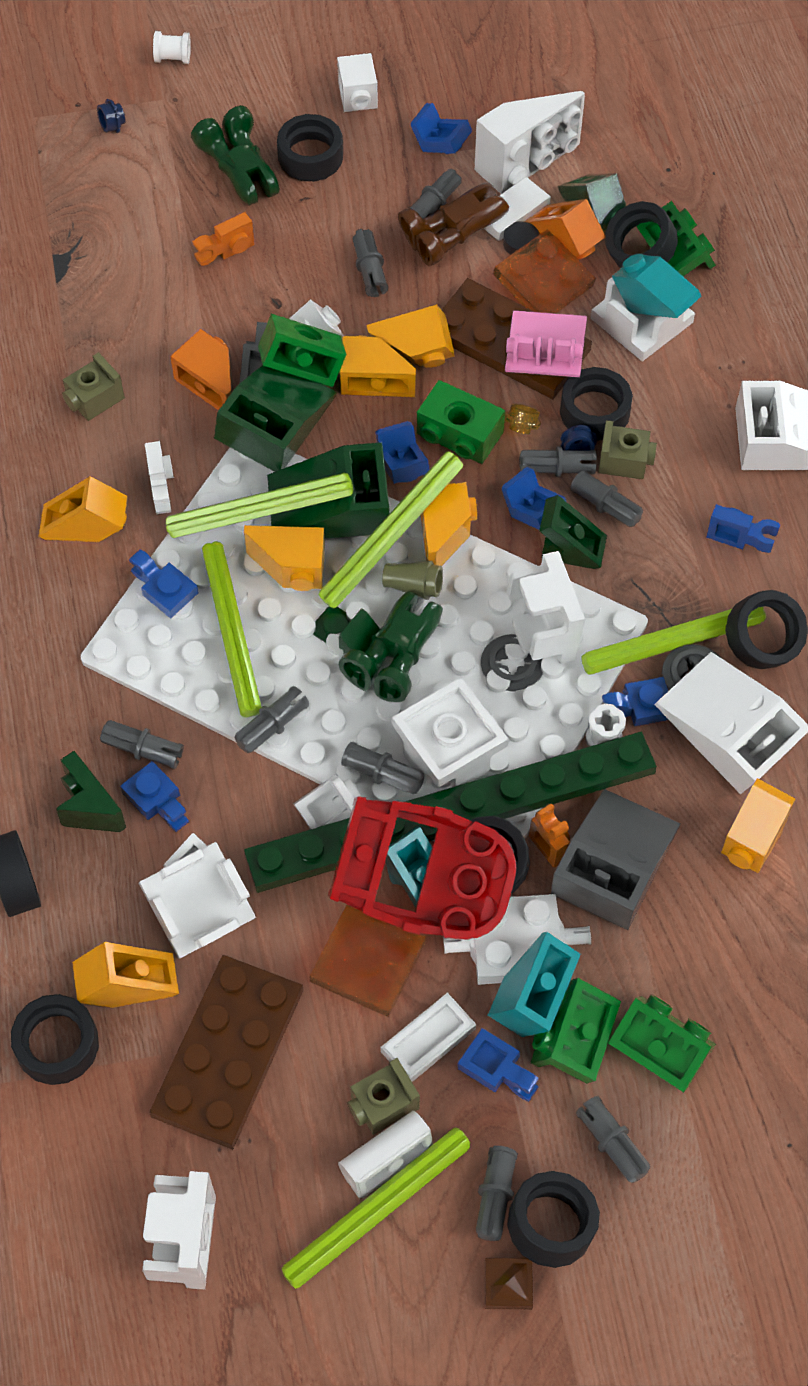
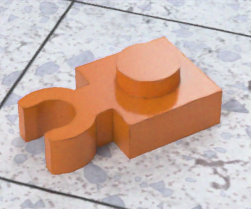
[192,212,255,266]
[529,803,570,868]

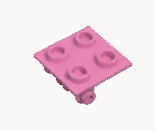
[505,311,587,377]

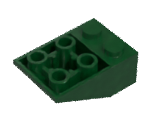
[214,365,337,472]
[267,442,389,539]

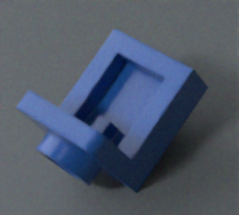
[411,103,472,154]
[375,421,430,484]
[501,467,566,530]

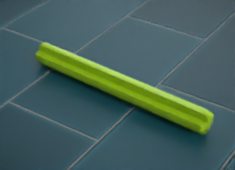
[318,451,463,609]
[166,473,353,538]
[202,541,261,718]
[581,607,766,675]
[282,1127,470,1289]

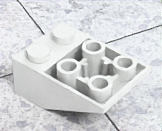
[474,91,585,194]
[735,381,808,470]
[654,652,808,794]

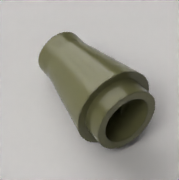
[382,561,443,600]

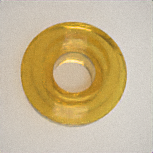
[505,404,541,434]

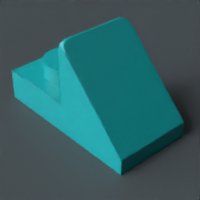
[385,826,432,908]

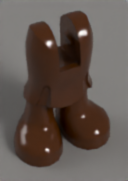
[398,182,509,266]

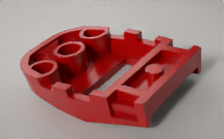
[328,796,516,940]

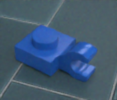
[706,504,780,553]
[129,549,199,619]
[602,677,669,727]
[120,761,189,832]
[458,1028,539,1102]

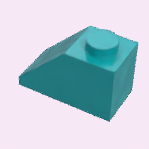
[612,254,702,318]
[487,932,581,1037]

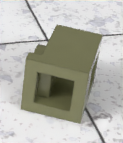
[62,352,125,421]
[598,420,657,479]
[347,1058,420,1135]

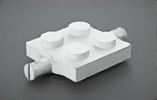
[443,894,591,985]

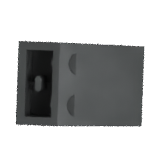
[551,789,681,930]

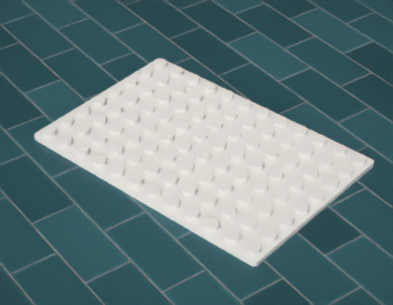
[81,448,648,852]

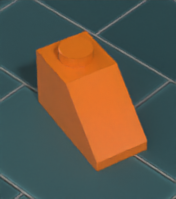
[524,199,605,259]
[170,329,232,410]

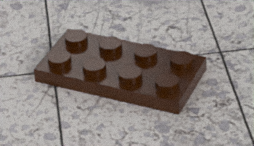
[442,278,592,400]
[149,955,303,1150]

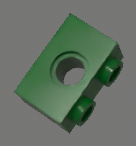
[258,313,347,387]
[416,380,505,464]

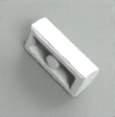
[338,1110,433,1199]

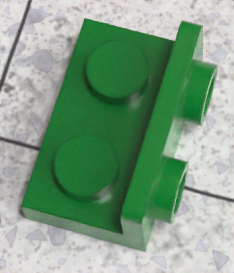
[636,200,716,276]
[531,978,621,1084]
[608,994,716,1093]

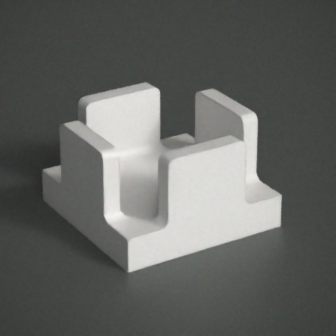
[591,278,695,362]
[507,551,585,664]
[392,677,509,788]
[139,842,256,959]
[142,1171,216,1289]

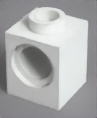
[337,53,378,112]

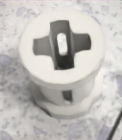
[153,31,191,64]
[586,704,626,747]

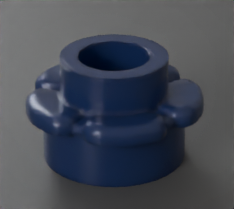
[97,99,126,133]
[560,425,597,451]

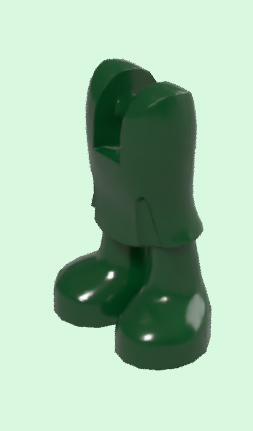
[191,105,280,206]
[338,591,443,703]

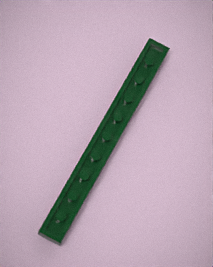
[244,731,657,893]

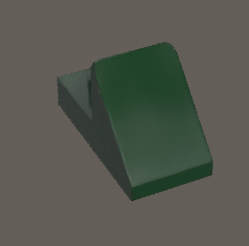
[539,495,607,569]
[313,606,380,655]
[56,751,126,832]

